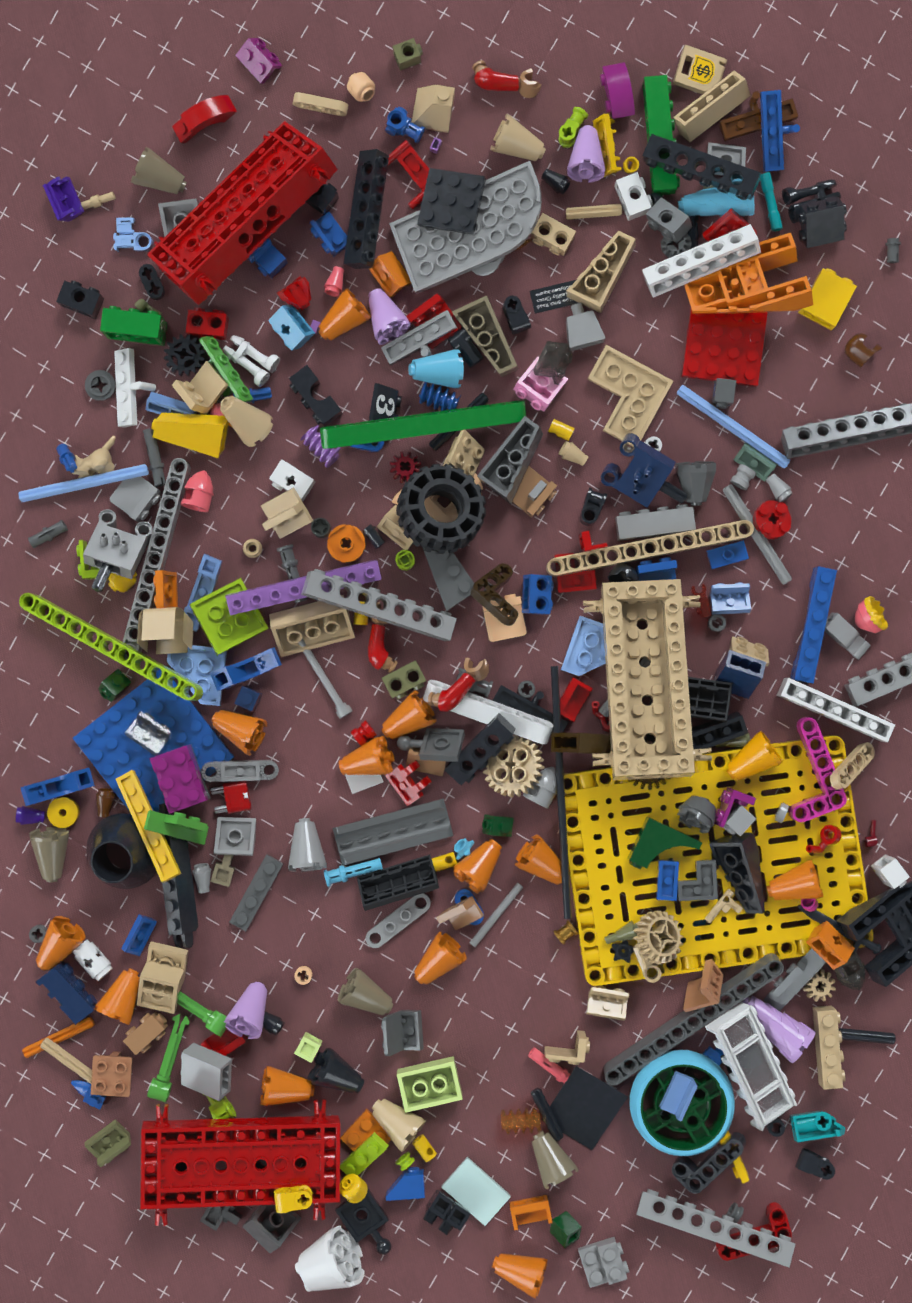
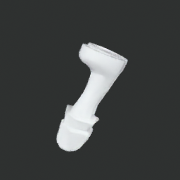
[223,335,280,387]

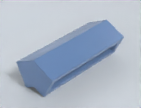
[145,392,197,414]

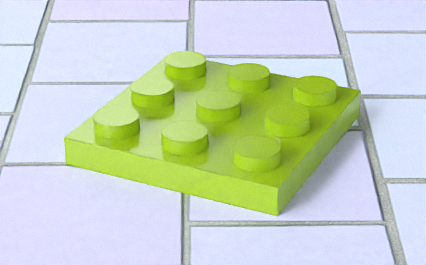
[189,578,268,656]

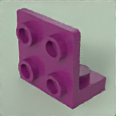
[714,787,756,828]

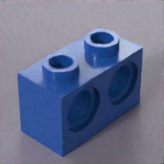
[522,574,554,615]

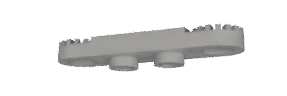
[201,760,279,782]
[366,893,431,948]

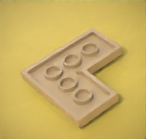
[587,345,673,447]

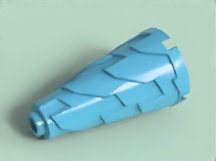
[678,178,755,217]

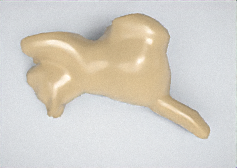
[72,436,116,478]

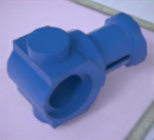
[385,107,425,143]

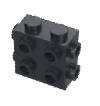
[798,197,847,248]

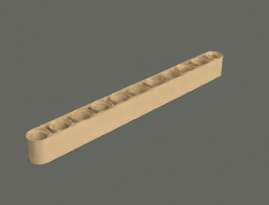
[546,520,754,577]

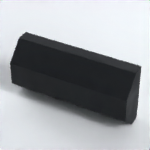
[650,677,732,722]
[357,855,439,911]

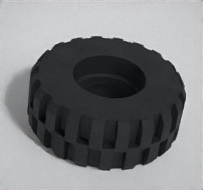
[396,464,486,554]

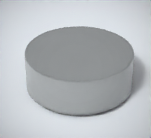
[775,803,789,823]

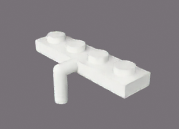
[114,348,156,428]

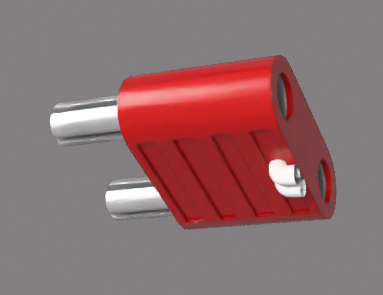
[211,781,252,814]

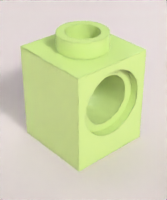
[294,1032,322,1063]

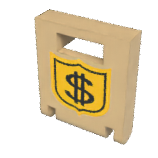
[673,45,727,94]

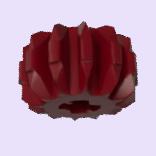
[389,451,421,484]

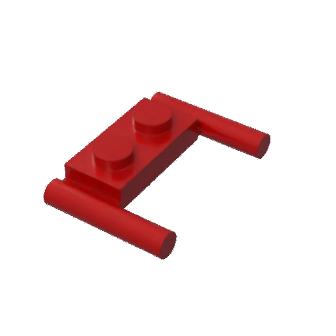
[388,140,429,209]

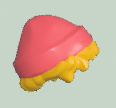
[854,596,888,634]

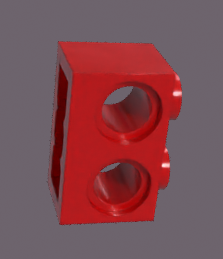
[186,308,229,340]

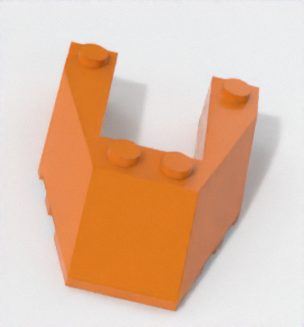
[684,232,813,313]

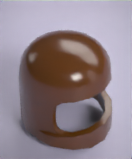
[844,333,882,368]

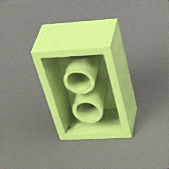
[397,1056,462,1113]

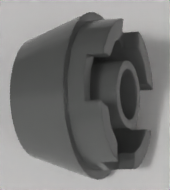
[677,796,716,833]

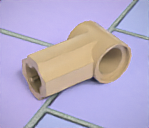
[633,947,661,983]

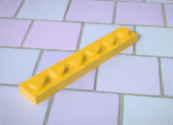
[116,770,181,883]

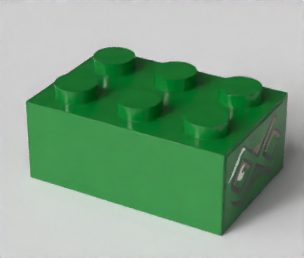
[100,306,168,346]

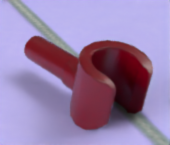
[864,820,878,847]

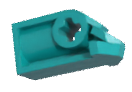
[789,1111,845,1142]

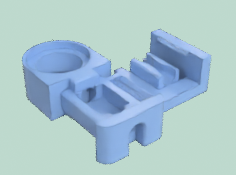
[113,218,153,252]

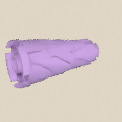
[743,996,816,1063]

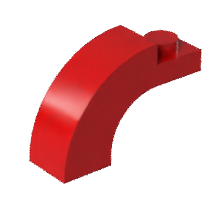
[172,95,237,143]

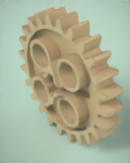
[483,735,544,798]

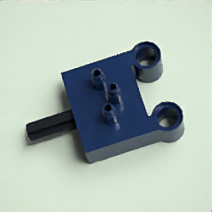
[601,433,687,507]

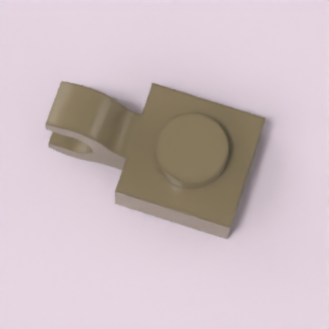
[210,855,235,887]

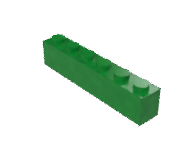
[642,75,680,195]

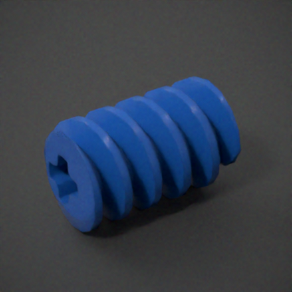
[419,382,461,411]

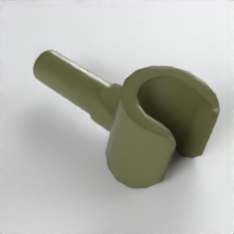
[135,299,162,315]

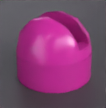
[801,899,818,912]

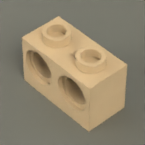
[531,213,576,256]

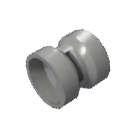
[730,464,756,490]

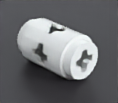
[73,939,113,981]

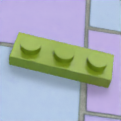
[340,1132,389,1175]

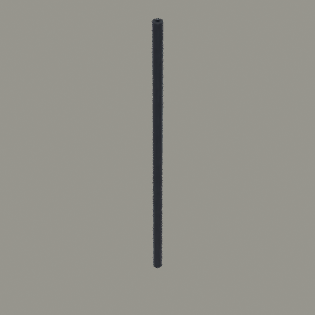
[550,666,572,919]

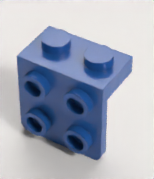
[635,557,677,581]

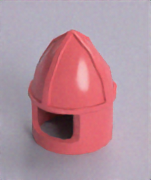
[181,470,214,512]

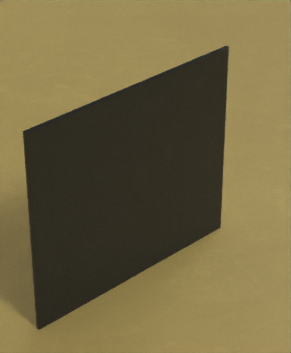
[541,1066,628,1150]

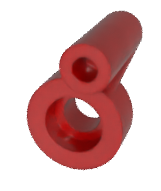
[592,701,610,733]
[806,825,841,854]

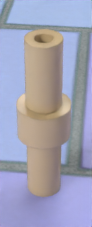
[81,192,116,210]

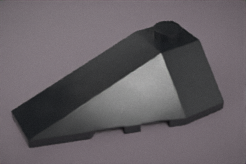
[709,832,765,914]

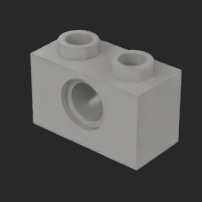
[724,803,756,836]

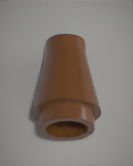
[96,788,115,817]

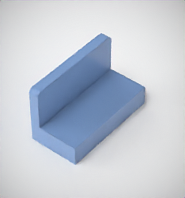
[660,1071,697,1121]

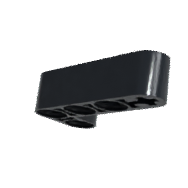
[672,1132,746,1194]

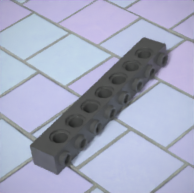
[781,403,912,459]

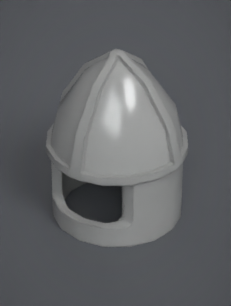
[522,767,557,809]

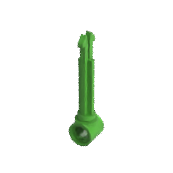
[177,991,227,1037]
[147,1013,190,1102]

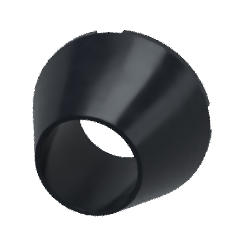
[86,813,157,889]

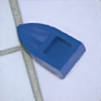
[71,1080,107,1110]

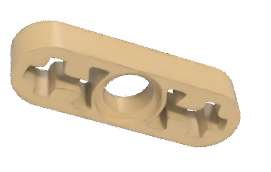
[293,92,349,116]

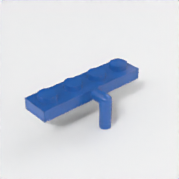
[760,90,800,172]

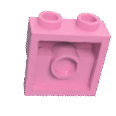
[513,357,568,411]

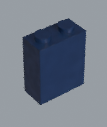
[714,650,766,699]

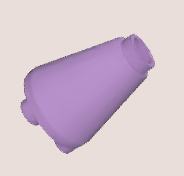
[368,289,410,345]

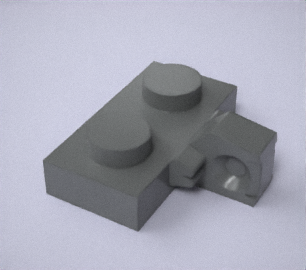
[200,1206,242,1231]

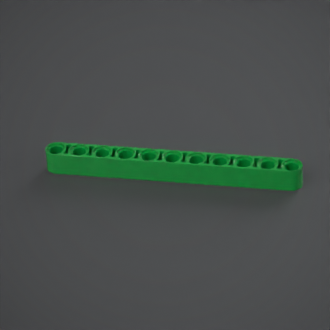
[320,400,526,449]

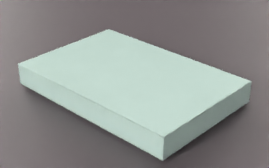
[442,1157,511,1226]

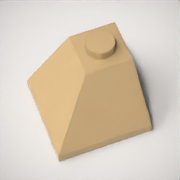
[412,85,455,133]

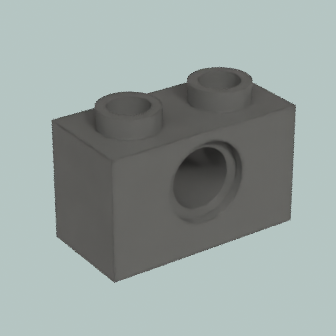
[646,197,692,243]

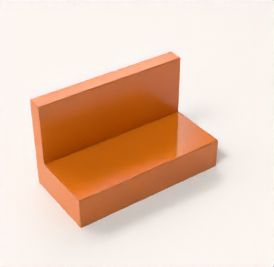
[368,251,412,298]

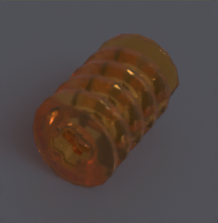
[501,1107,541,1135]

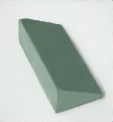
[733,442,777,482]

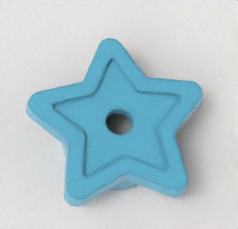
[454,838,475,860]

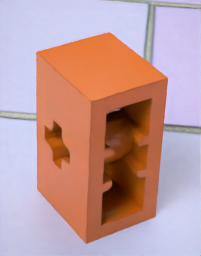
[806,921,855,970]

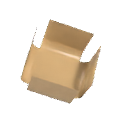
[137,607,193,654]

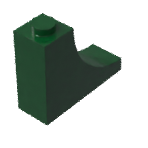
[627,816,702,870]

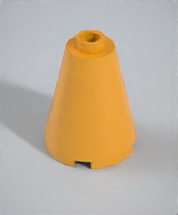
[726,731,783,781]

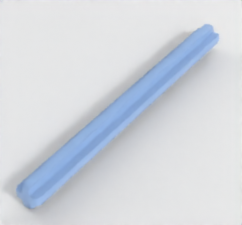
[677,385,790,469]
[18,464,149,502]

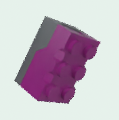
[149,744,211,814]

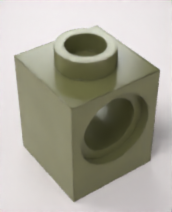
[392,38,423,71]

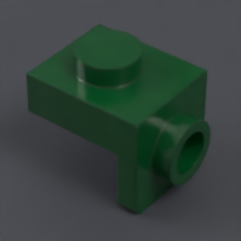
[98,669,131,702]
[482,814,514,837]

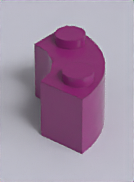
[600,62,635,119]

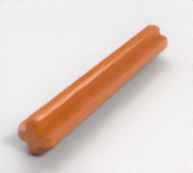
[22,1017,95,1058]

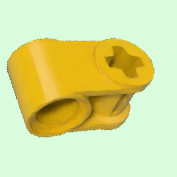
[274,1185,312,1213]

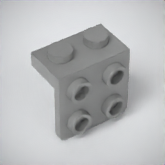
[110,477,162,522]

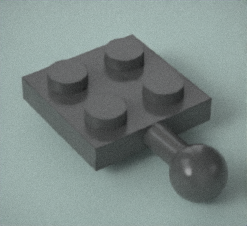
[397,728,465,762]

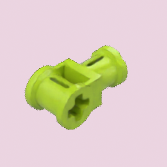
[559,107,589,148]
[203,1094,236,1119]

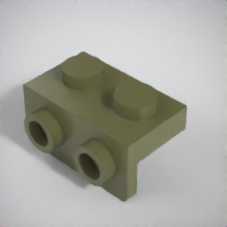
[85,1119,131,1167]

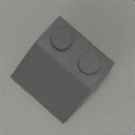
[242,1205,301,1253]

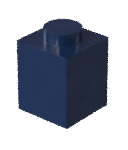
[234,686,262,711]

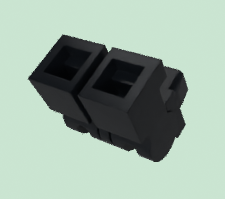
[423,1190,471,1235]

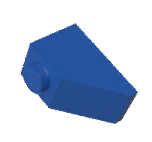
[386,1167,425,1201]

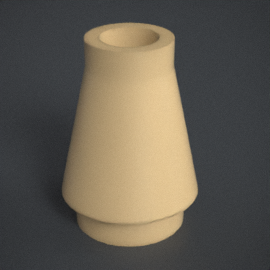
[559,441,588,466]

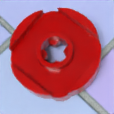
[753,500,791,539]

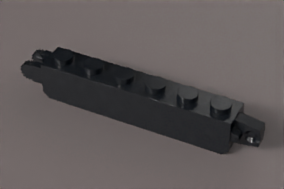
[159,803,199,948]

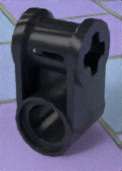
[503,295,531,335]
[580,487,607,526]
[795,1148,835,1180]

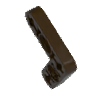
[470,563,518,626]

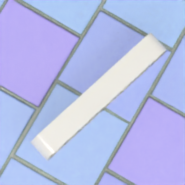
[423,680,553,744]

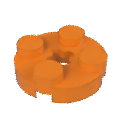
[327,524,366,563]

